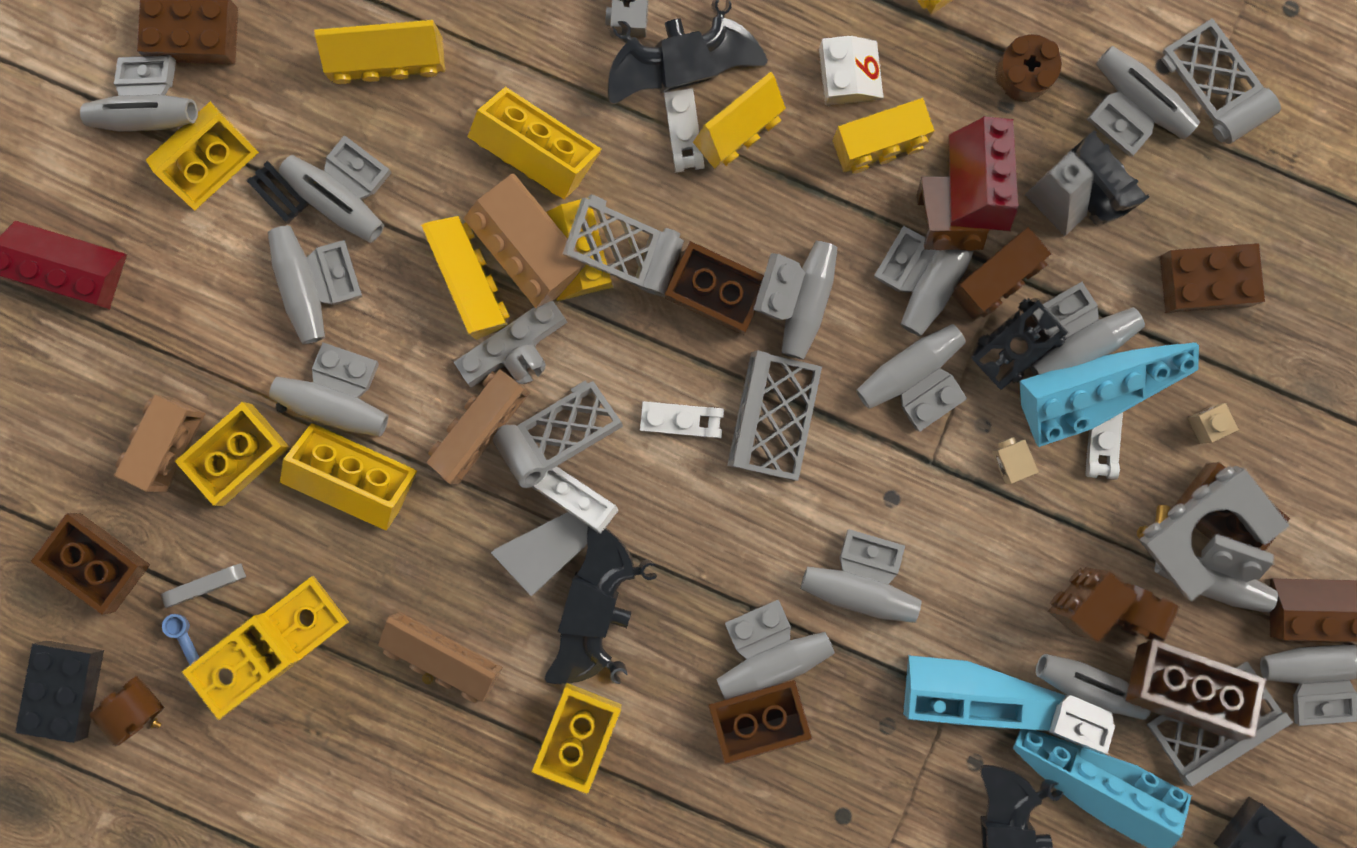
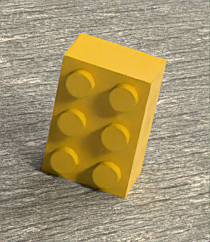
[832,98,935,174]
[175,402,290,506]
[532,683,622,794]

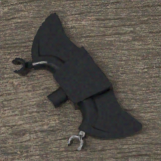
[607,0,768,104]
[544,526,657,684]
[980,765,1064,848]

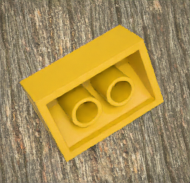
[693,72,786,169]
[146,101,259,211]
[546,199,613,301]

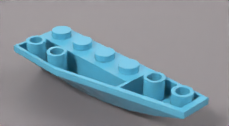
[1020,343,1199,447]
[903,655,1066,730]
[1013,729,1192,848]

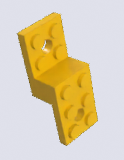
[182,576,349,720]

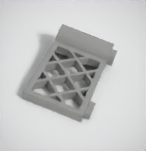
[1161,18,1281,144]
[563,194,684,297]
[493,380,623,488]

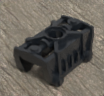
[1065,130,1150,225]
[971,298,1069,390]

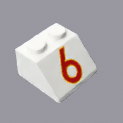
[819,36,883,106]

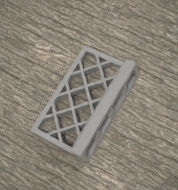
[727,350,822,481]
[1147,661,1293,787]

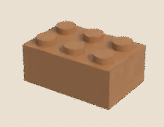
[114,394,206,492]

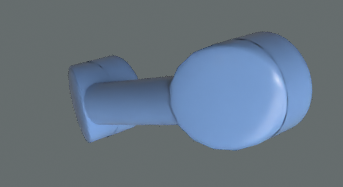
[162,614,200,690]

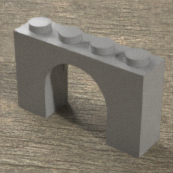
[1139,466,1290,601]

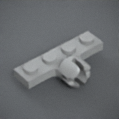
[454,301,568,388]

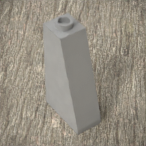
[1025,151,1093,236]
[491,512,611,596]

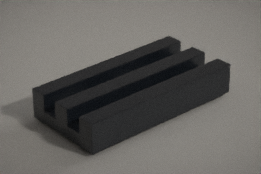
[246,161,309,224]

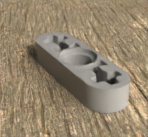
[160,563,246,608]

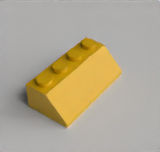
[314,20,445,84]
[467,87,602,200]
[421,216,510,340]
[279,423,417,531]

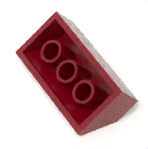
[948,116,1018,231]
[0,220,127,309]

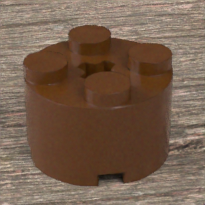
[996,34,1062,102]
[1114,583,1179,643]
[89,676,165,747]

